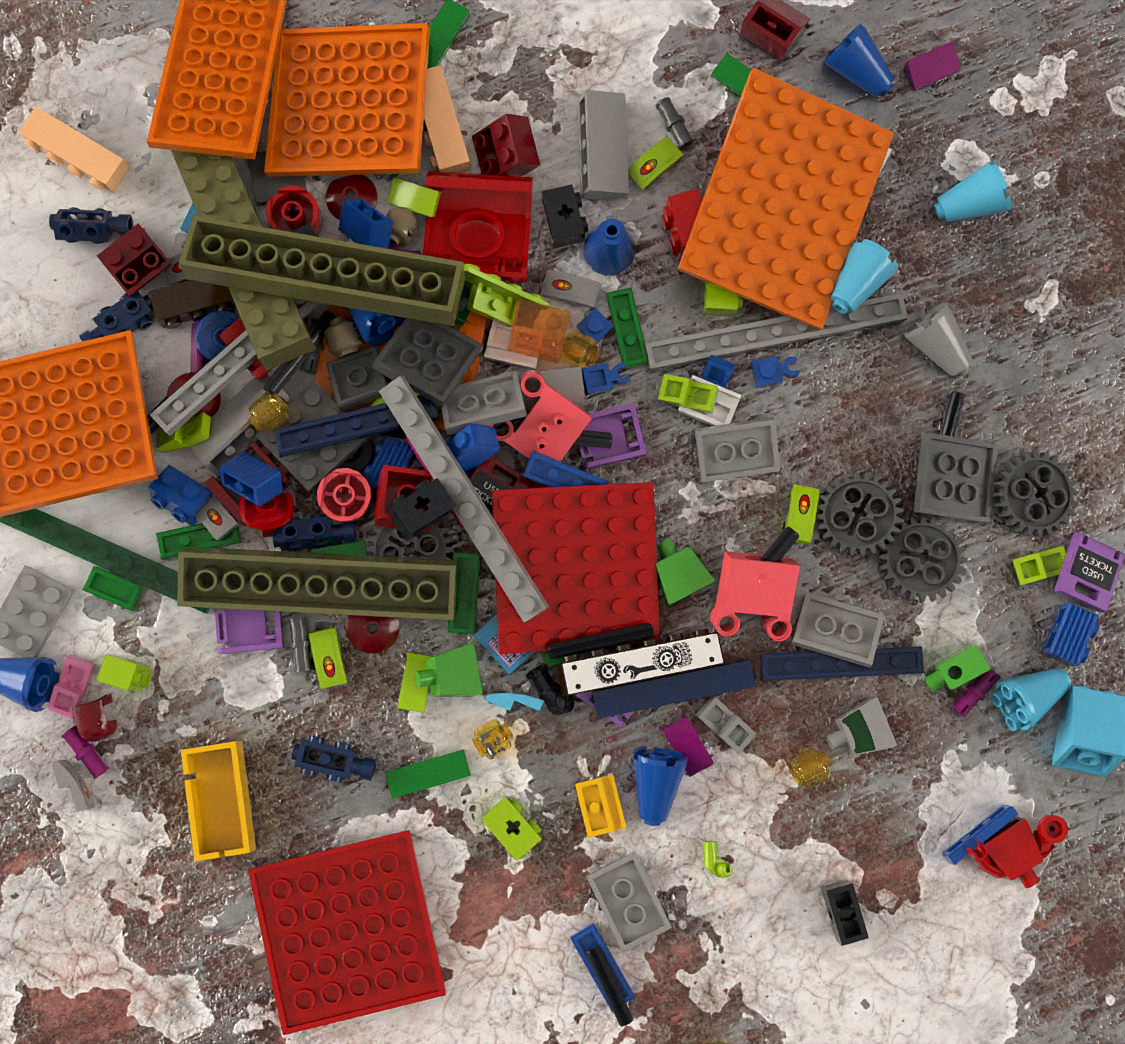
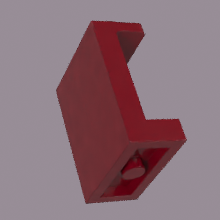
[204,441,292,526]

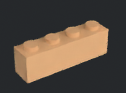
[423,65,471,173]
[18,106,130,193]

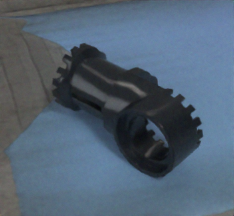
[526,663,575,716]

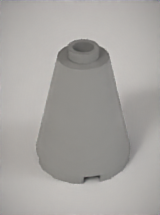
[903,302,973,377]

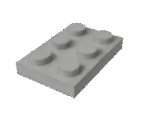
[441,370,527,435]
[695,417,780,482]
[0,565,75,658]
[792,592,885,668]
[586,851,672,952]

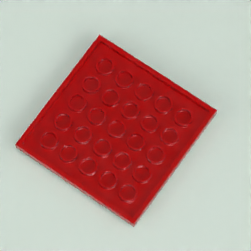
[491,482,660,654]
[248,830,447,1035]

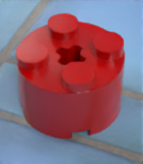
[265,185,323,237]

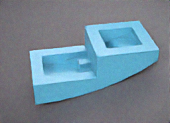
[485,693,544,711]

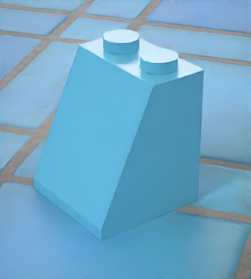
[1052,685,1125,777]

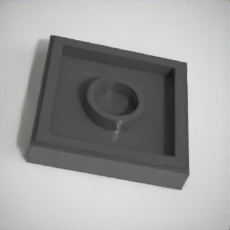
[248,151,307,206]
[326,346,388,411]

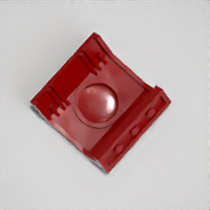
[422,171,533,282]

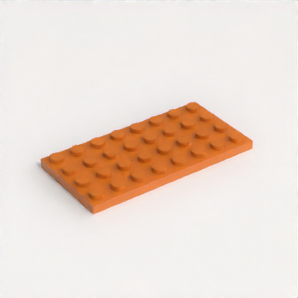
[147,0,287,159]

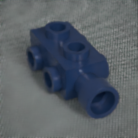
[49,207,133,244]
[79,291,156,342]
[272,514,356,551]
[292,735,377,783]

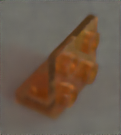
[506,299,570,364]

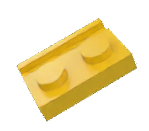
[575,774,626,838]

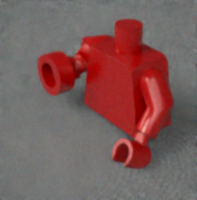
[966,814,1068,888]

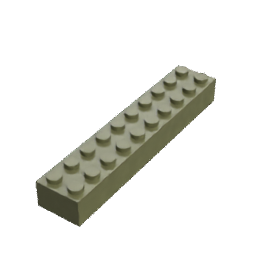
[171,150,316,371]
[179,215,465,326]
[177,546,458,620]

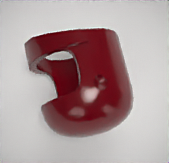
[72,693,117,742]

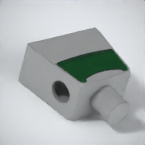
[826,697,897,755]

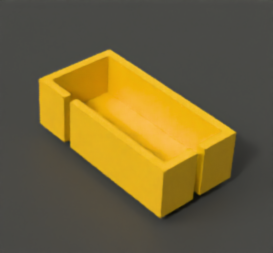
[181,741,256,861]

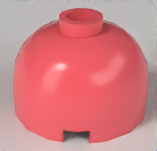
[317,468,372,523]

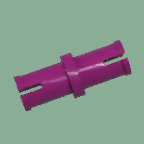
[951,669,1001,718]
[62,725,109,779]

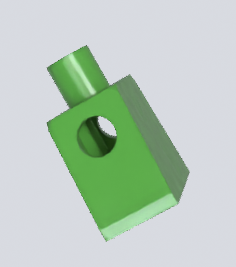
[656,538,715,606]
[415,643,483,697]
[924,643,991,692]

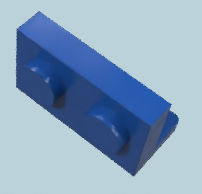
[148,465,212,526]

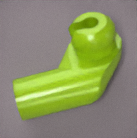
[703,841,733,879]

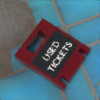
[470,456,532,515]

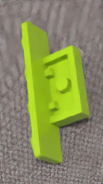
[464,264,551,327]

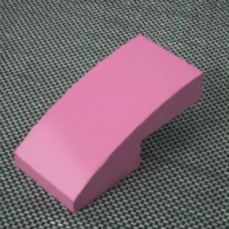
[47,655,96,719]

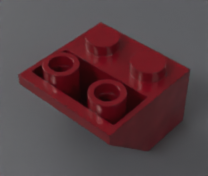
[740,0,811,61]
[472,114,541,176]
[97,223,172,297]

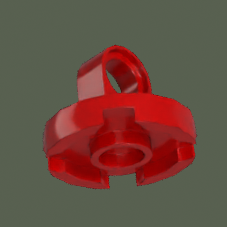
[239,492,294,538]

